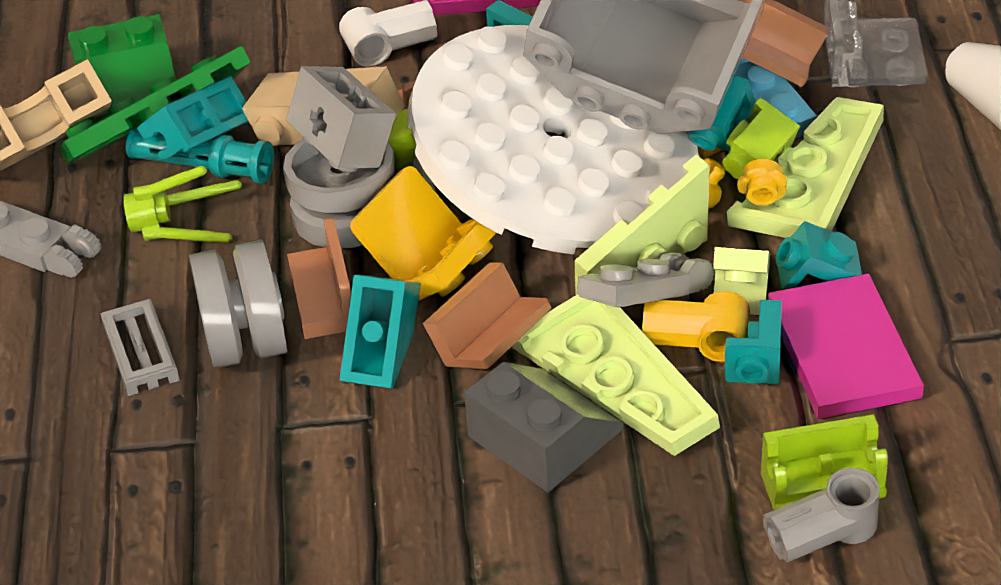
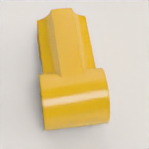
[642,291,750,363]

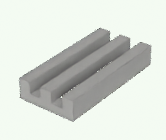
[100,299,180,396]

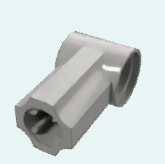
[763,468,880,563]

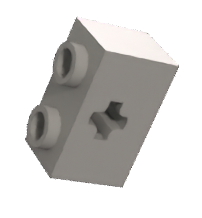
[286,66,396,172]

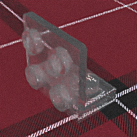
[823,0,927,87]

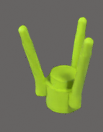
[124,166,242,243]

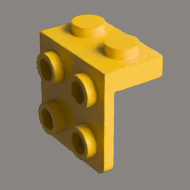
[350,166,497,301]

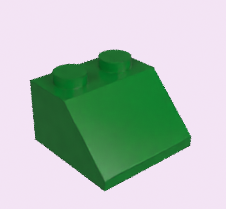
[68,14,175,125]

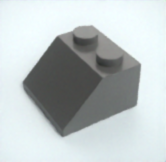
[464,362,623,493]

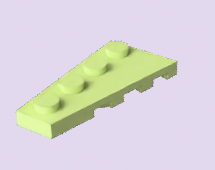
[512,295,720,456]

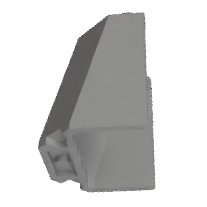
[523,0,766,133]

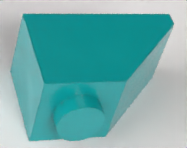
[339,275,421,388]

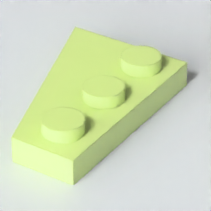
[575,155,710,295]

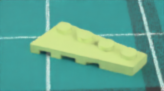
[727,97,884,238]

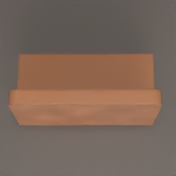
[739,0,829,86]
[287,217,351,339]
[423,262,551,369]

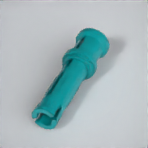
[126,128,274,184]

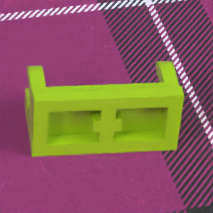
[761,414,888,510]

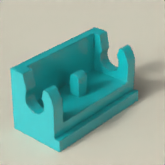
[137,76,249,159]

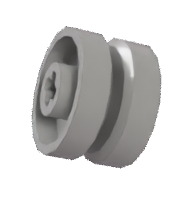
[283,139,396,249]
[189,240,287,369]

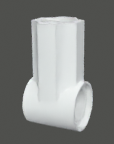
[339,0,437,67]

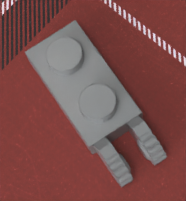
[0,201,101,278]
[577,252,715,308]

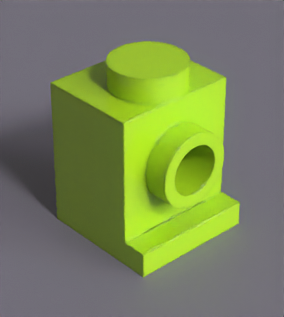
[722,97,800,179]

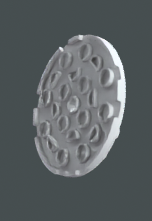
[407,25,699,254]

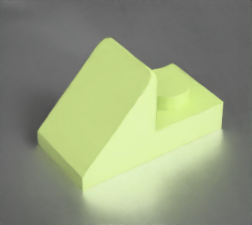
[713,247,771,315]

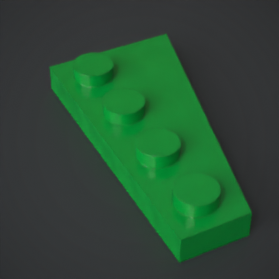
[59,46,251,165]

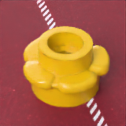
[737,159,787,205]

